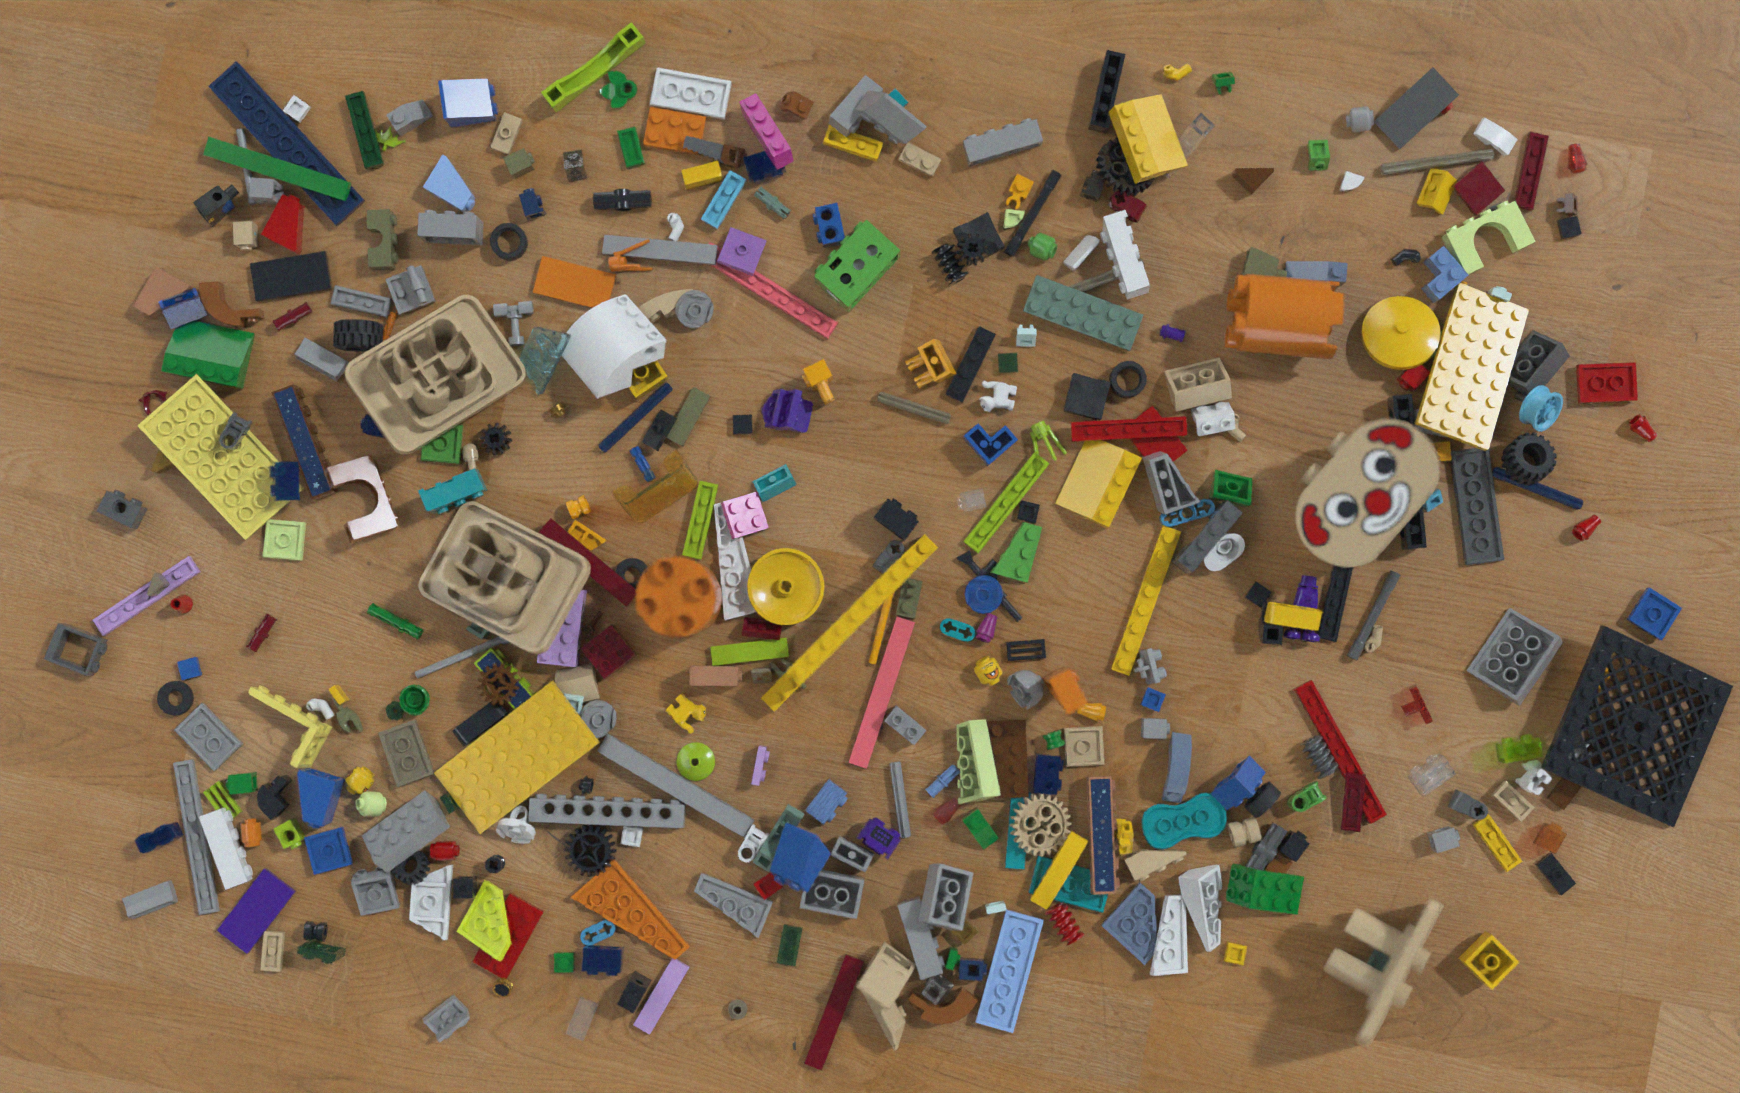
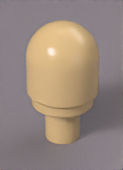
[462,443,479,470]

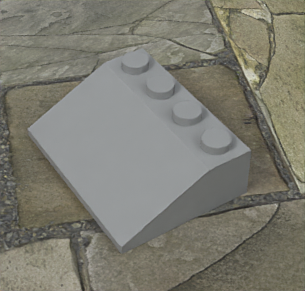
[1467,608,1563,706]

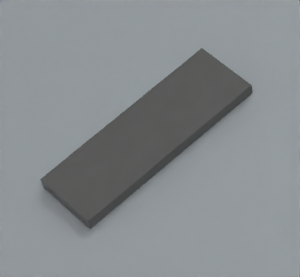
[1450,448,1504,565]

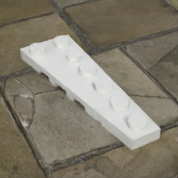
[714,503,756,620]

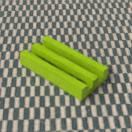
[203,780,243,818]

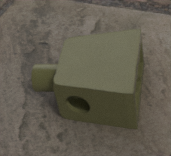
[1241,247,1287,277]

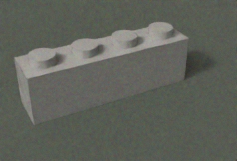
[963,118,1043,166]
[897,896,945,980]

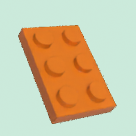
[643,107,707,155]

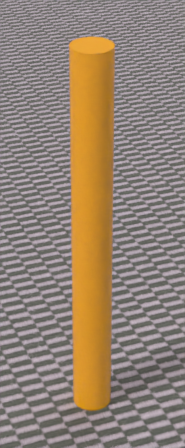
[868,592,894,664]

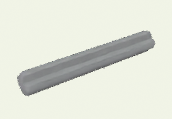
[890,761,911,838]

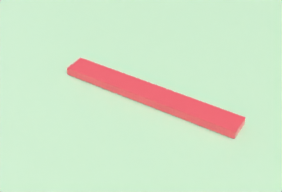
[708,241,838,339]
[849,617,915,769]

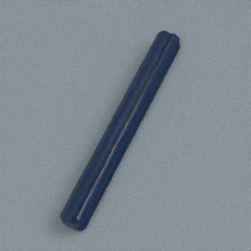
[598,382,673,453]
[1492,467,1584,510]

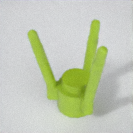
[1030,421,1067,461]

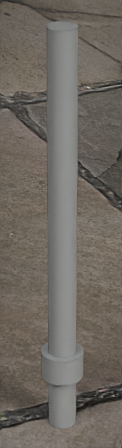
[415,636,509,678]

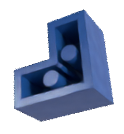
[963,423,1018,466]
[1211,756,1266,810]

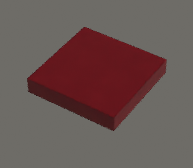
[1451,161,1505,216]

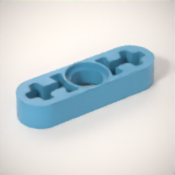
[1159,499,1215,527]

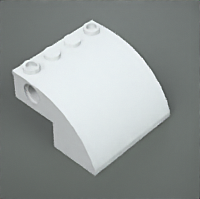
[558,294,666,398]

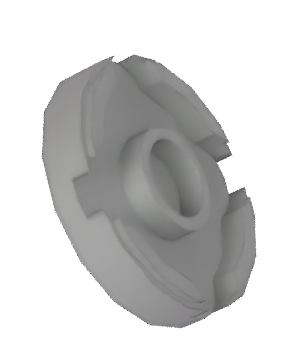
[675,290,714,328]
[579,700,617,738]

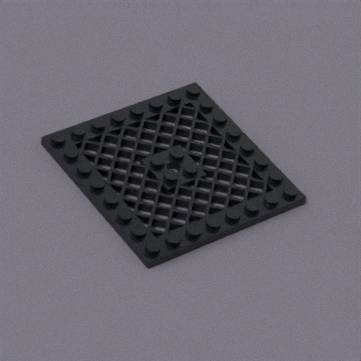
[1541,625,1733,827]

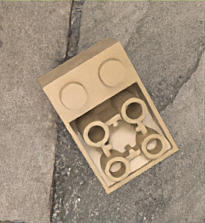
[857,942,916,1011]

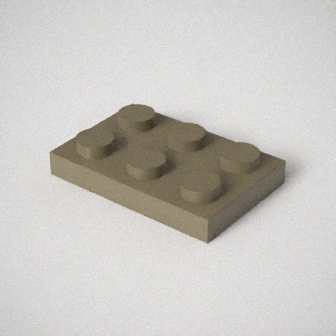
[378,719,434,787]

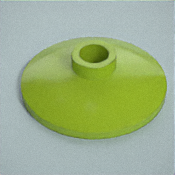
[677,742,715,781]

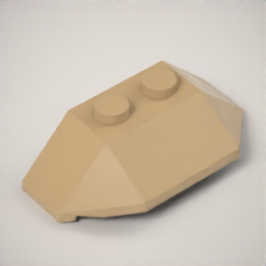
[857,977,906,1051]

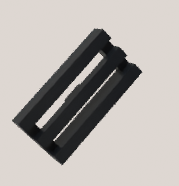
[1006,639,1046,661]

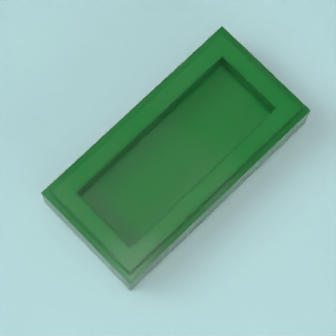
[617,127,645,169]

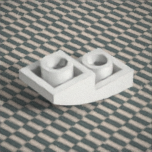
[1473,118,1517,156]

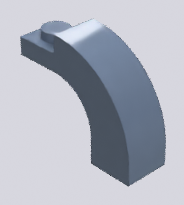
[1162,732,1192,803]

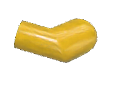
[1163,64,1192,81]

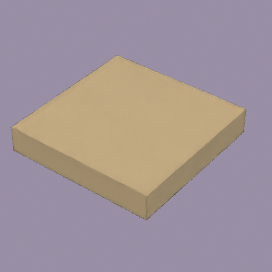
[1064,726,1105,767]

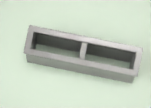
[295,338,349,382]
[122,880,178,919]

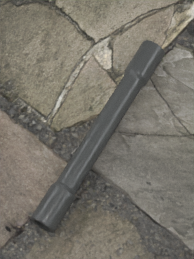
[1347,570,1401,661]

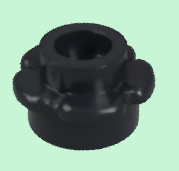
[579,776,594,795]

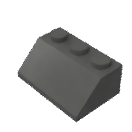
[1508,330,1570,396]

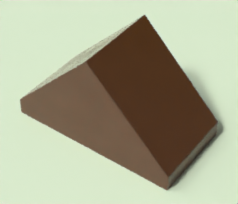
[1232,168,1274,195]

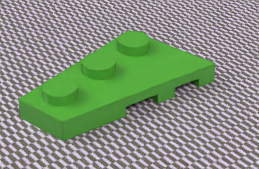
[990,522,1042,583]

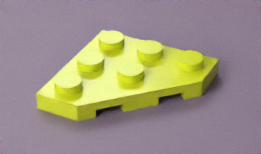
[457,880,511,961]

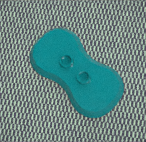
[1142,793,1227,849]

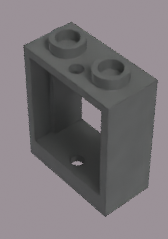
[44,623,108,676]

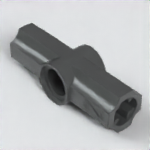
[1245,822,1288,870]

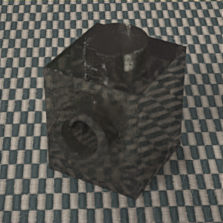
[921,974,954,1005]

